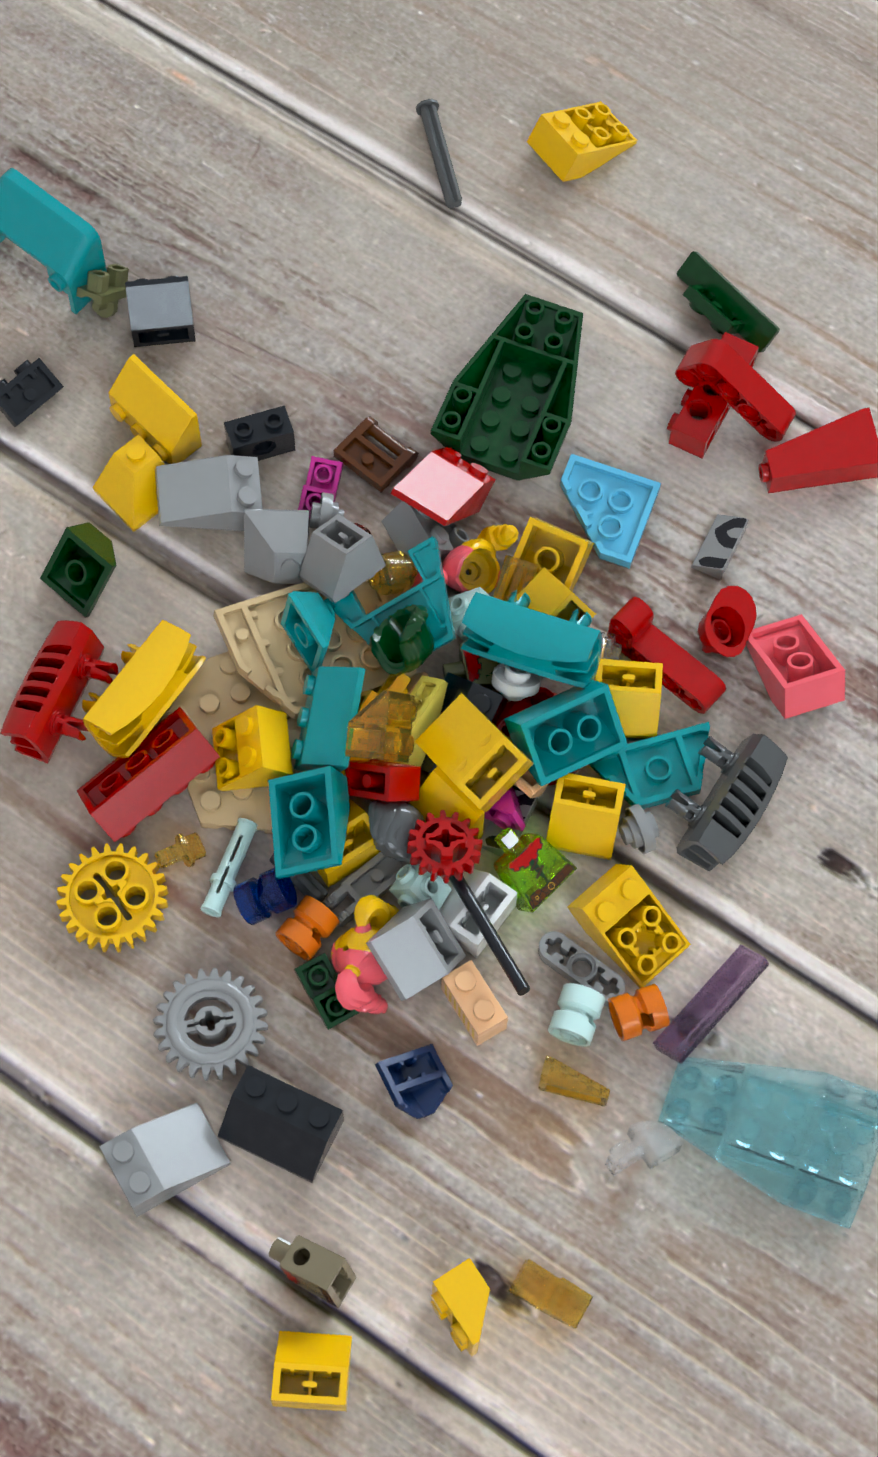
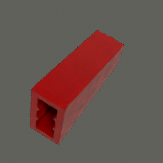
[758,407,878,493]

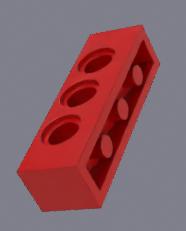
[667,332,759,459]

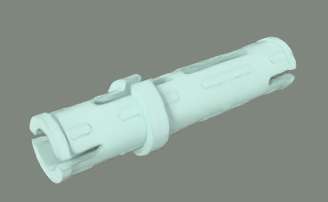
[201,818,258,917]

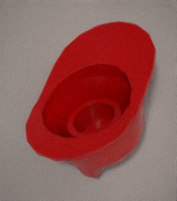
[698,586,757,657]

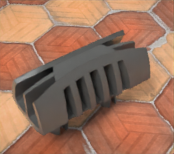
[665,734,788,871]

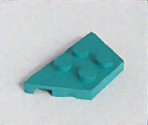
[588,722,710,809]

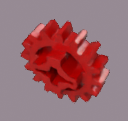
[407,810,483,884]

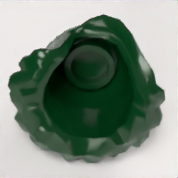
[369,604,434,676]

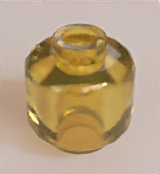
[368,551,417,595]

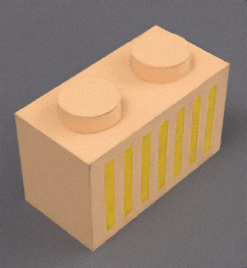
[441,960,508,1046]

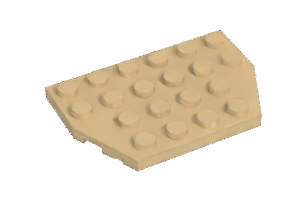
[213,554,416,720]
[161,651,305,834]

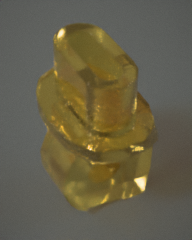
[154,832,206,869]

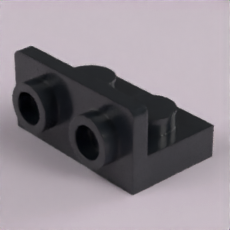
[0,358,64,427]

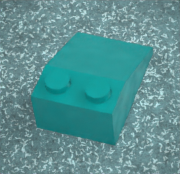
[268,766,350,879]

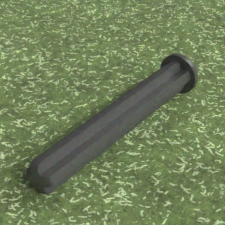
[416,99,462,209]

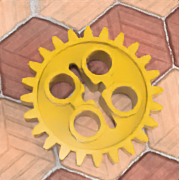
[56,843,169,953]

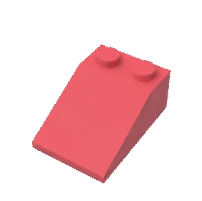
[746,614,845,719]

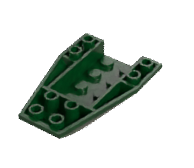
[430,294,583,481]

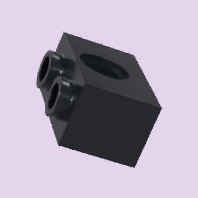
[224,405,295,461]

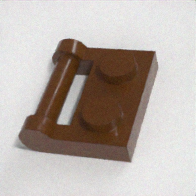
[333,416,419,493]

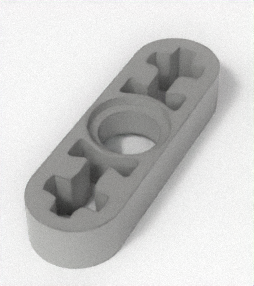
[538,931,625,1006]

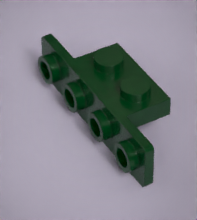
[677,251,780,352]

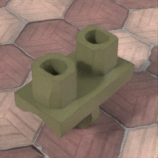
[77,264,129,318]

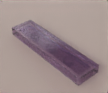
[653,944,769,1064]

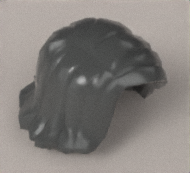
[368,800,425,864]

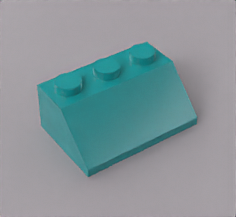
[291,666,366,772]
[504,680,628,786]

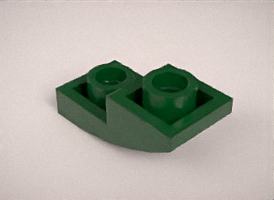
[294,953,359,1030]

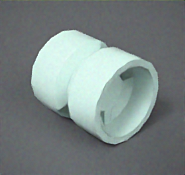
[548,983,606,1047]

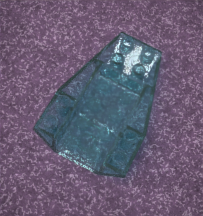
[658,1056,878,1229]

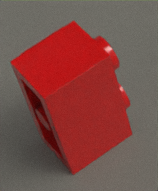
[345,760,421,802]

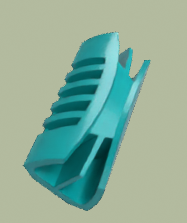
[461,590,602,688]

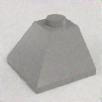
[244,509,309,584]

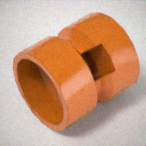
[275,895,340,961]
[608,984,670,1042]

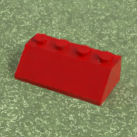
[77,707,220,842]

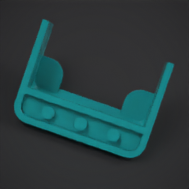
[0,168,107,314]

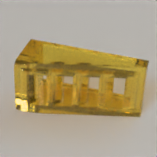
[538,1055,610,1107]

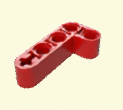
[675,339,796,442]
[607,597,726,714]

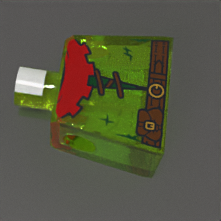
[493,827,577,913]

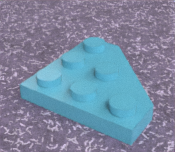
[560,454,661,569]

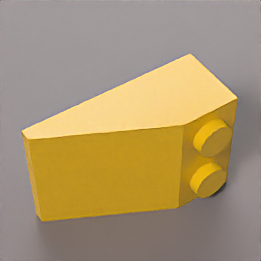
[496,517,594,601]

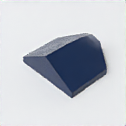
[375,1044,453,1119]

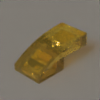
[508,1259,593,1329]

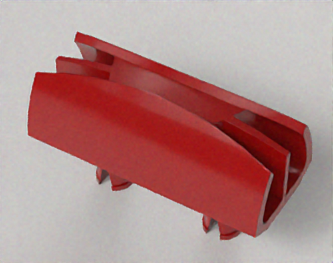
[0,620,118,764]

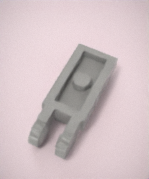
[323,851,408,927]

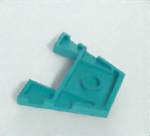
[323,536,456,652]

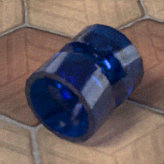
[233,867,297,925]

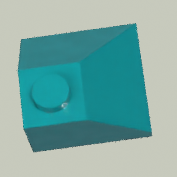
[280,591,335,673]

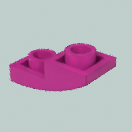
[298,456,344,519]

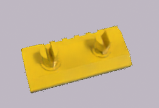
[82,620,207,758]

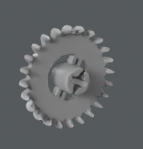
[153,968,268,1081]

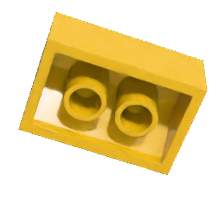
[108,354,202,464]

